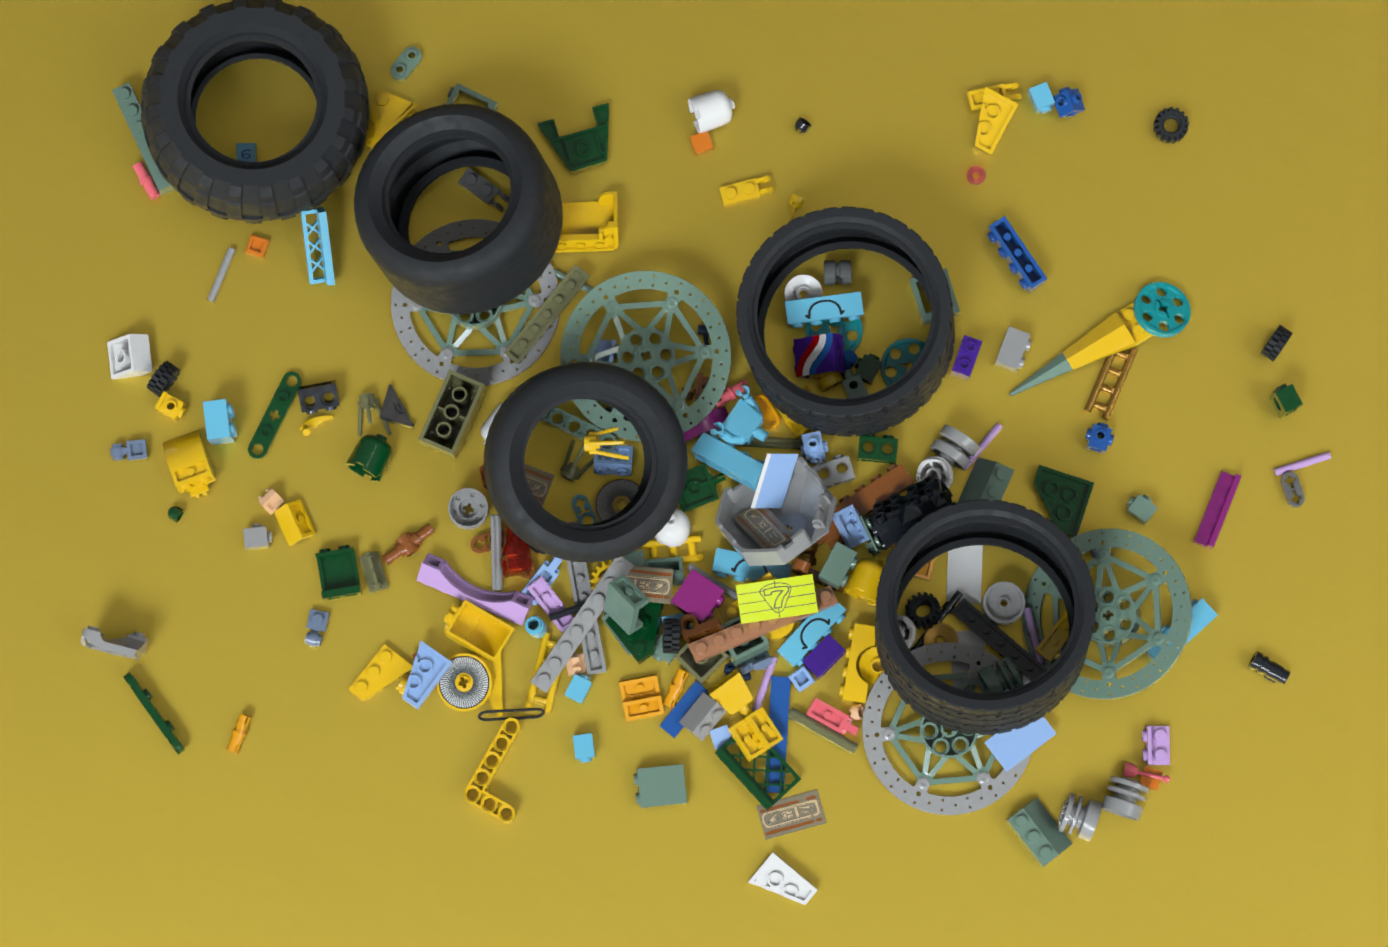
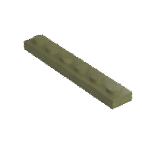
[503,264,590,365]

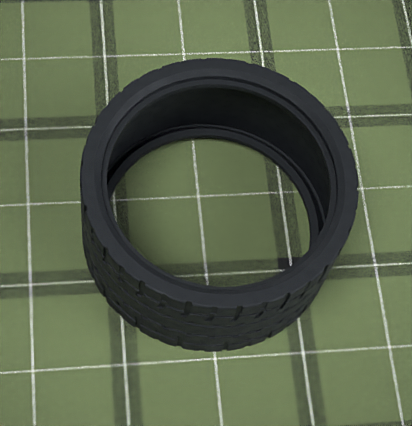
[736,206,955,437]
[875,499,1096,735]

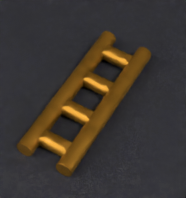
[1084,348,1138,420]

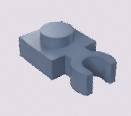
[738,651,773,675]

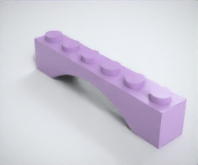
[417,553,534,625]

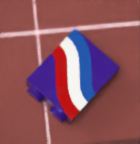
[793,333,845,379]

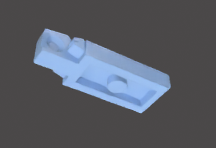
[521,557,562,606]

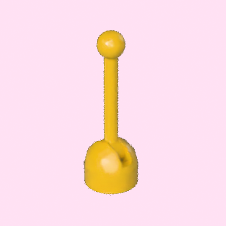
[788,194,805,222]

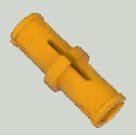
[663,668,689,708]
[226,713,251,754]

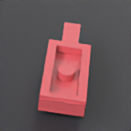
[806,698,859,736]

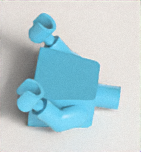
[710,385,769,445]

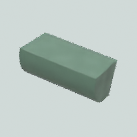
[644,557,684,586]

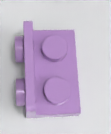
[1142,725,1170,765]

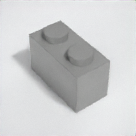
[994,326,1032,373]
[679,692,727,741]

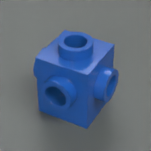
[1053,87,1085,118]
[1085,422,1114,454]

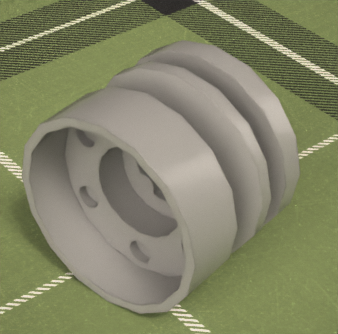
[448,488,488,530]
[1102,776,1150,821]
[1058,793,1102,842]

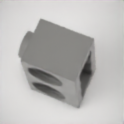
[812,454,855,488]

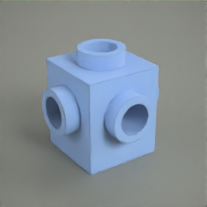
[800,431,829,463]

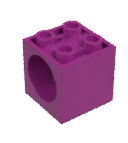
[671,569,725,624]

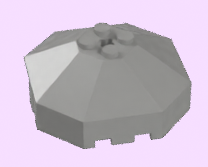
[715,457,837,566]

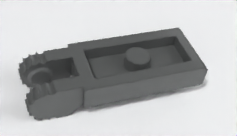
[458,168,510,212]

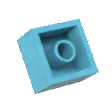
[203,399,237,445]

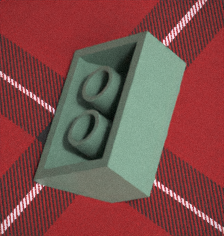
[958,457,1014,502]
[1006,797,1072,867]

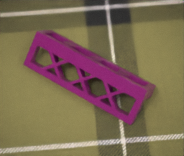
[1193,471,1241,549]

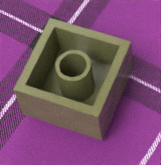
[674,644,729,685]

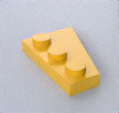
[974,87,1018,155]
[365,89,413,148]
[348,644,413,701]

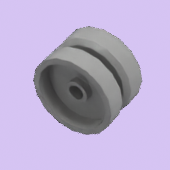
[930,425,980,471]
[981,581,1026,626]

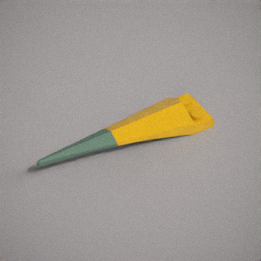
[1009,303,1153,396]

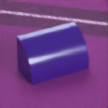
[802,634,846,680]

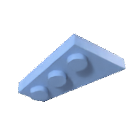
[402,641,452,710]

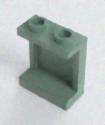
[604,573,649,635]
[634,764,687,809]

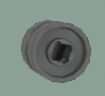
[824,260,851,285]

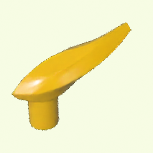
[299,415,333,436]

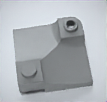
[81,625,149,661]

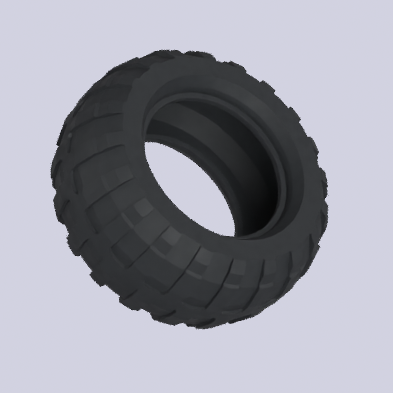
[141,0,370,224]

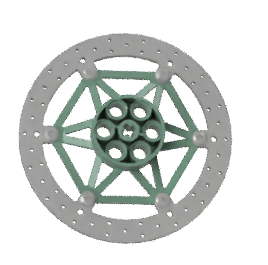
[391,219,559,386]
[862,642,1032,815]

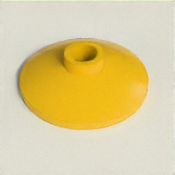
[859,647,884,685]

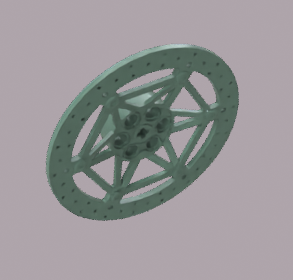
[560,271,731,442]
[1022,529,1192,700]

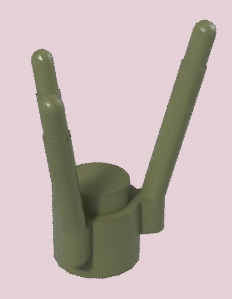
[358,393,392,437]
[560,440,594,482]

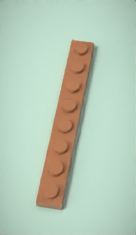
[688,585,838,663]

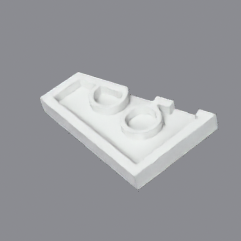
[748,852,818,905]

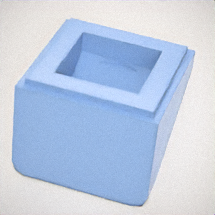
[788,666,816,692]
[710,725,734,750]

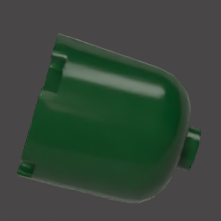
[346,434,393,483]

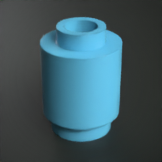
[525,616,547,638]

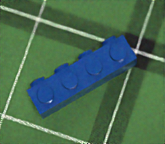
[987,216,1047,293]

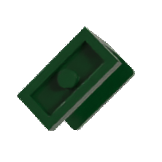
[315,545,362,601]

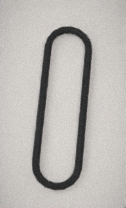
[478,708,545,721]

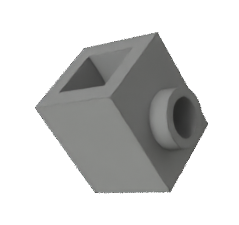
[243,524,273,550]

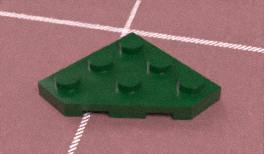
[1033,465,1094,537]
[605,602,664,665]

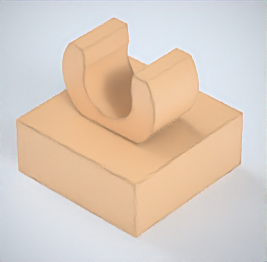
[258,488,285,515]
[566,653,587,676]

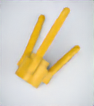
[584,427,629,460]

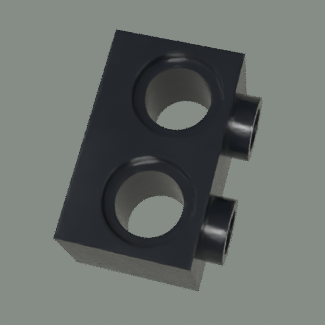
[297,380,340,414]

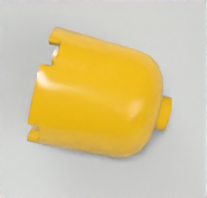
[844,557,884,606]

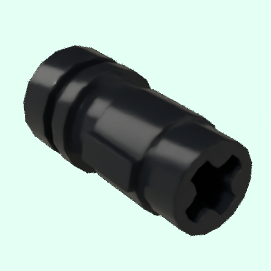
[1248,651,1290,685]

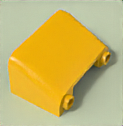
[555,191,619,253]

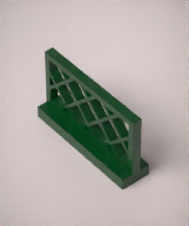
[715,737,801,811]

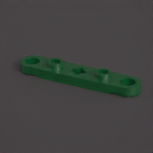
[248,372,302,460]
[123,672,185,755]

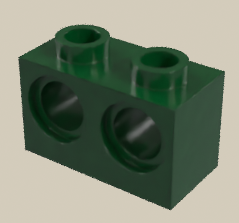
[857,433,898,464]

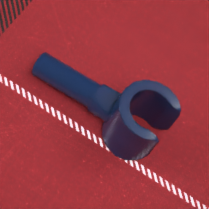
[698,325,709,345]

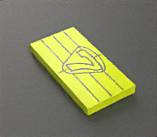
[735,574,818,624]

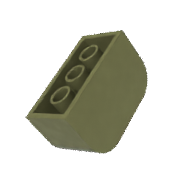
[418,369,486,458]

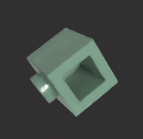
[1126,494,1158,525]
[652,635,681,665]

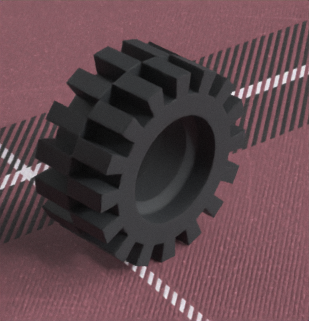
[1153,107,1189,144]
[1261,325,1293,362]
[147,361,180,397]
[905,592,942,630]
[662,618,680,654]

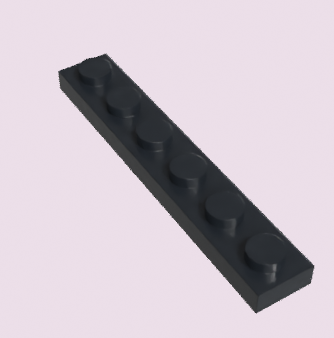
[951,598,1048,682]

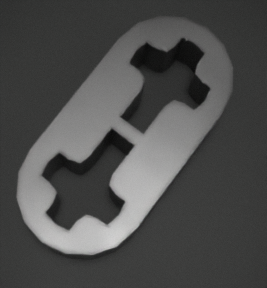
[1280,472,1305,508]

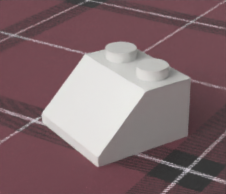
[107,334,153,379]

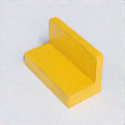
[274,499,316,546]

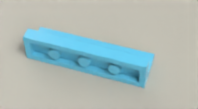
[300,207,335,286]

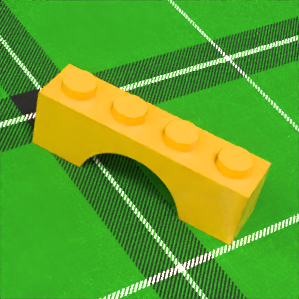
[839,623,876,704]

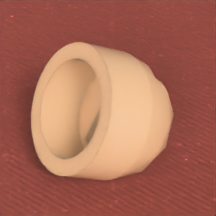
[848,704,864,720]

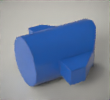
[844,350,858,371]

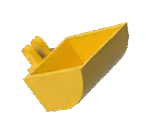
[163,430,216,498]
[443,600,515,661]

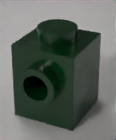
[854,353,882,385]

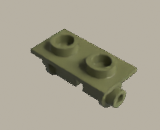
[359,551,389,593]

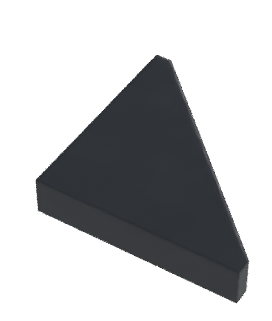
[379,384,414,429]

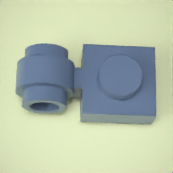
[110,439,148,461]
[305,609,330,647]

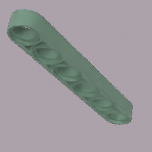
[541,407,617,452]

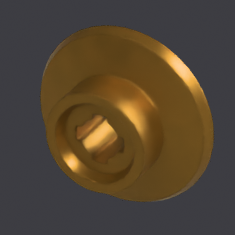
[924,623,958,654]

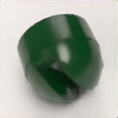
[168,506,184,523]

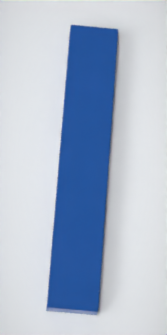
[764,676,791,793]

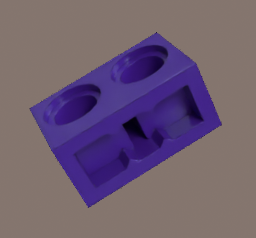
[951,335,982,380]

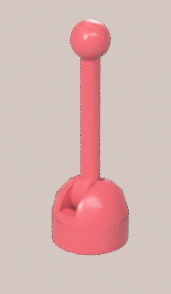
[1123,762,1170,783]

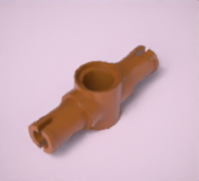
[381,523,435,566]

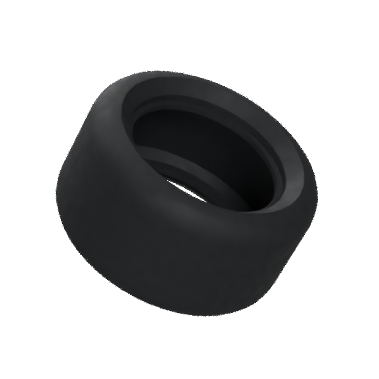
[354,104,563,314]
[484,362,688,562]

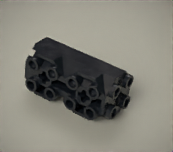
[870,475,956,550]

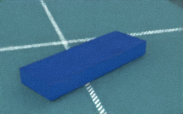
[660,681,710,739]

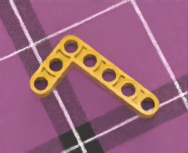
[464,718,521,823]

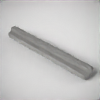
[490,514,502,590]

